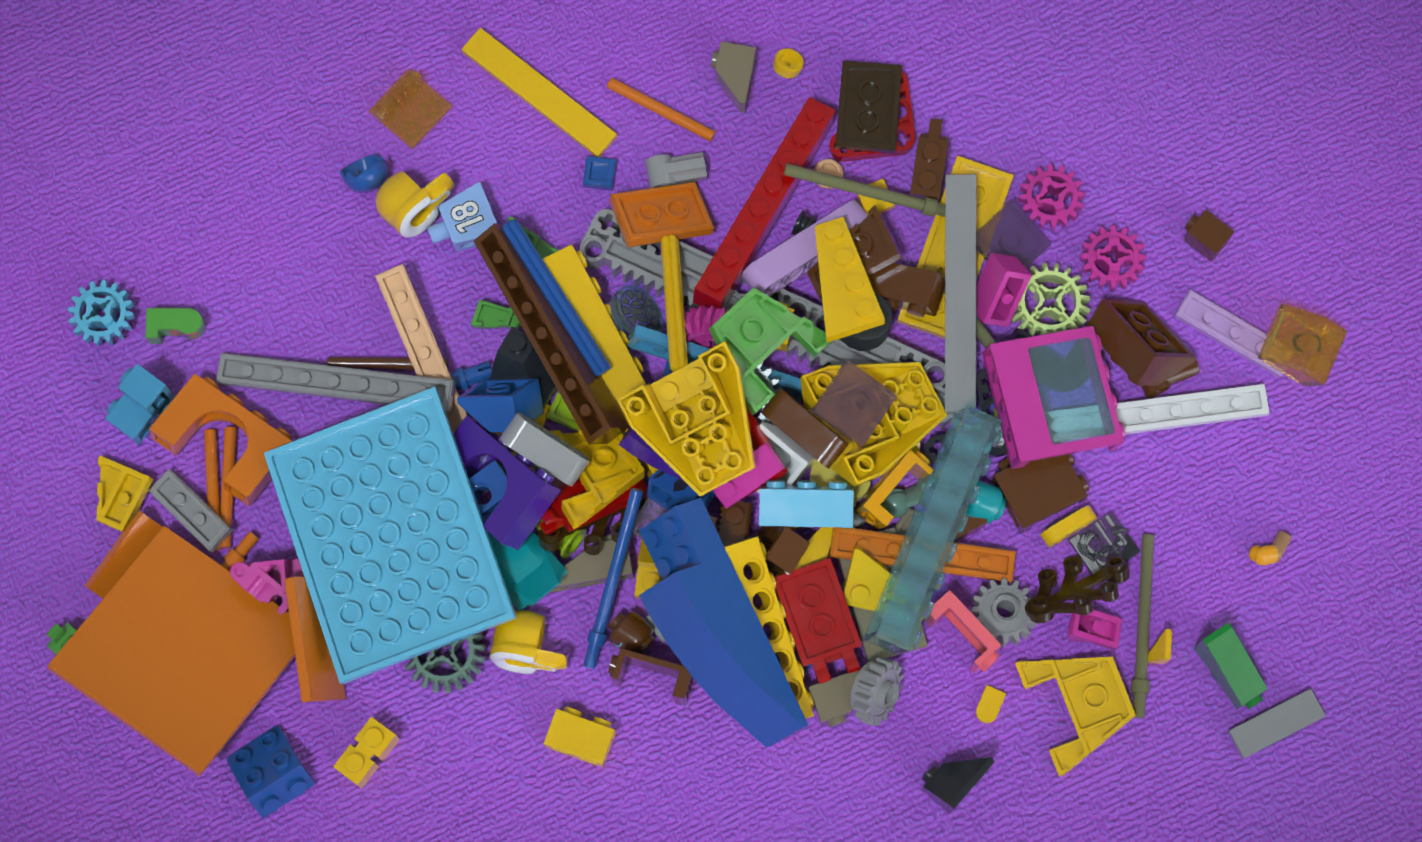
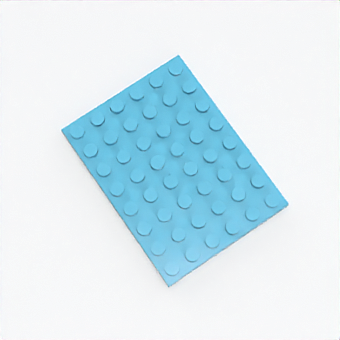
[264,387,517,684]

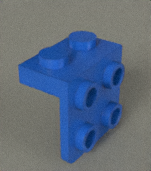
[227,726,315,818]

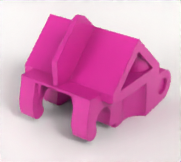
[230,559,304,614]

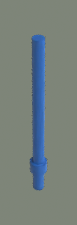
[583,488,643,669]

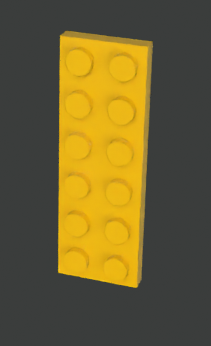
[897,156,1014,339]

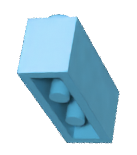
[759,480,854,528]

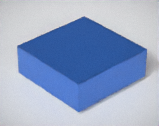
[583,156,616,191]

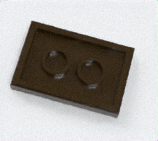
[835,60,902,154]

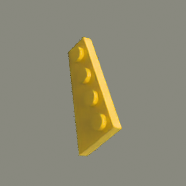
[815,217,885,343]

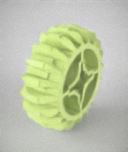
[1012,263,1090,336]

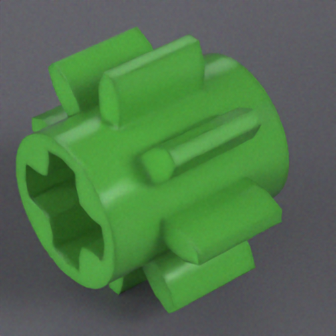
[46,622,77,655]

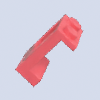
[923,590,1001,674]

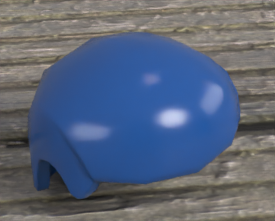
[340,154,388,193]

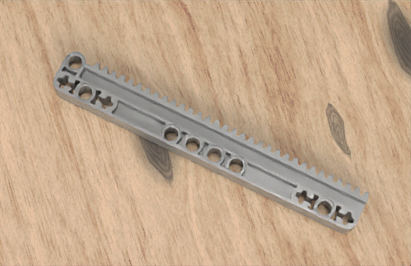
[580,209,977,433]

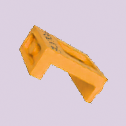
[854,450,934,531]

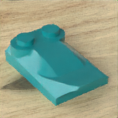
[487,530,568,611]

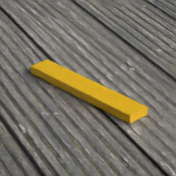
[461,28,617,157]

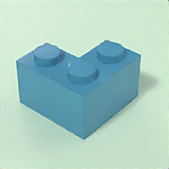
[105,364,175,446]

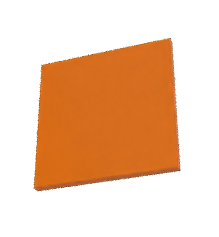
[47,526,295,777]

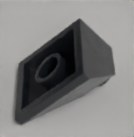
[490,327,556,410]
[921,757,995,814]

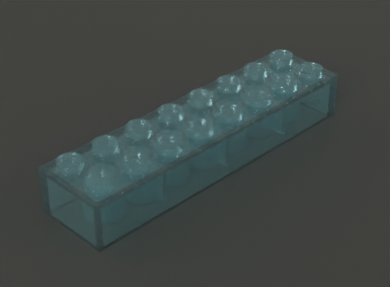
[863,405,1003,655]

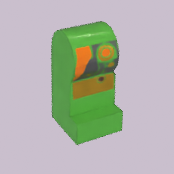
[145,308,206,344]

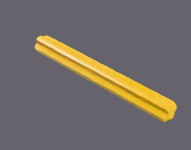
[661,235,688,372]

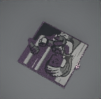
[1067,511,1141,575]

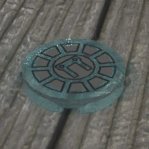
[610,285,663,338]

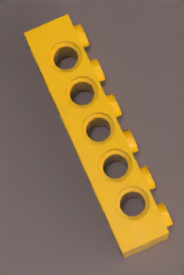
[724,537,814,719]

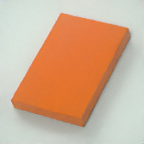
[609,182,714,247]

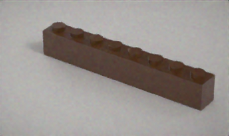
[473,223,630,445]

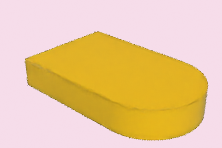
[976,685,1006,723]

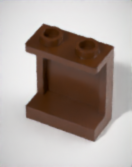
[991,442,1089,534]

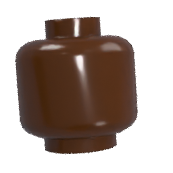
[608,611,655,654]

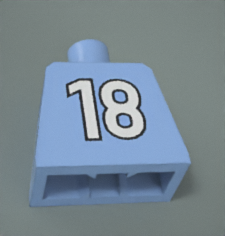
[427,182,497,251]

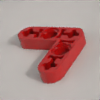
[829,71,915,162]

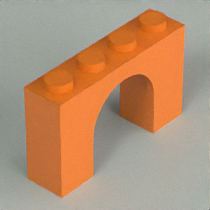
[149,373,293,507]

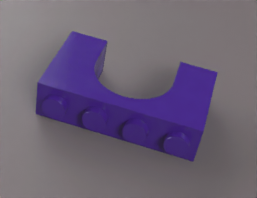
[453,416,561,550]

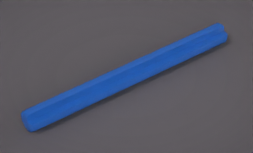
[502,219,610,376]

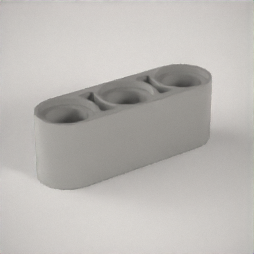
[500,412,590,486]

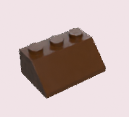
[1086,299,1196,386]

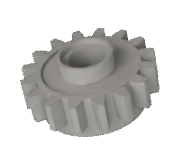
[970,578,1036,647]
[851,657,904,726]

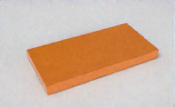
[284,577,346,703]

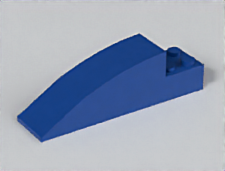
[639,498,808,748]

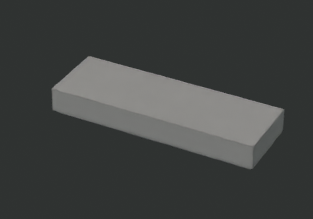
[148,468,233,552]
[1228,689,1326,760]

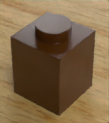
[1183,210,1234,262]

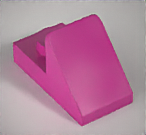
[1068,609,1122,649]

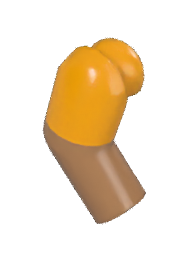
[1249,531,1292,566]

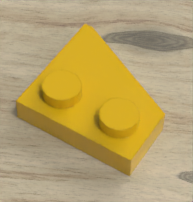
[96,456,154,533]
[843,545,908,616]

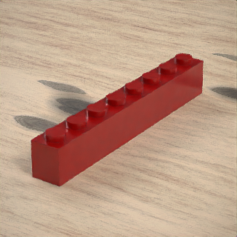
[693,97,836,309]

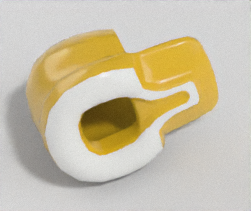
[375,171,454,238]
[490,609,568,674]

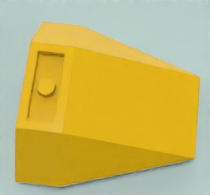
[617,341,756,496]
[800,362,948,487]

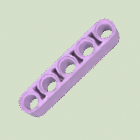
[742,200,868,297]

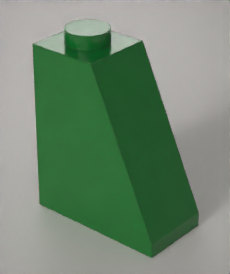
[1194,622,1267,710]

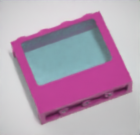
[982,326,1125,469]

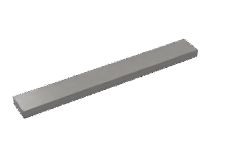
[945,174,977,414]
[215,353,456,412]

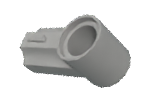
[645,152,707,188]

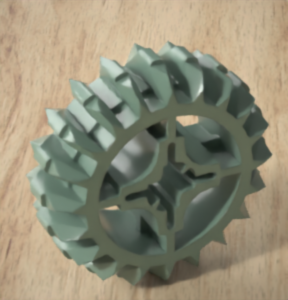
[405,632,486,694]

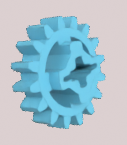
[67,280,135,347]

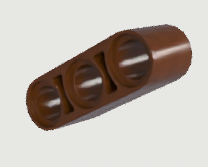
[761,388,849,469]

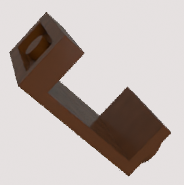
[608,648,694,706]

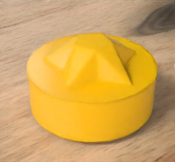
[773,48,804,78]

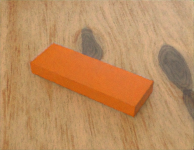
[84,510,163,599]

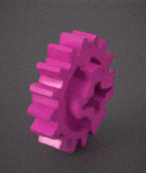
[1018,164,1085,231]
[1079,225,1146,292]

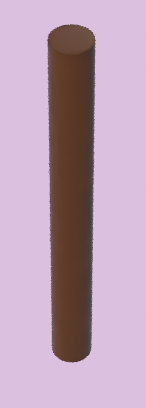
[327,357,449,370]

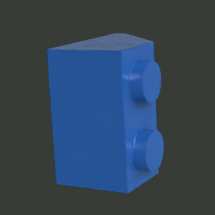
[457,378,544,433]

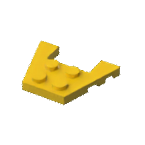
[550,429,645,529]
[1015,657,1136,777]

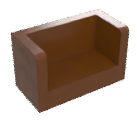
[756,526,810,575]

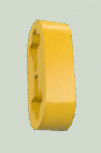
[1040,505,1097,548]

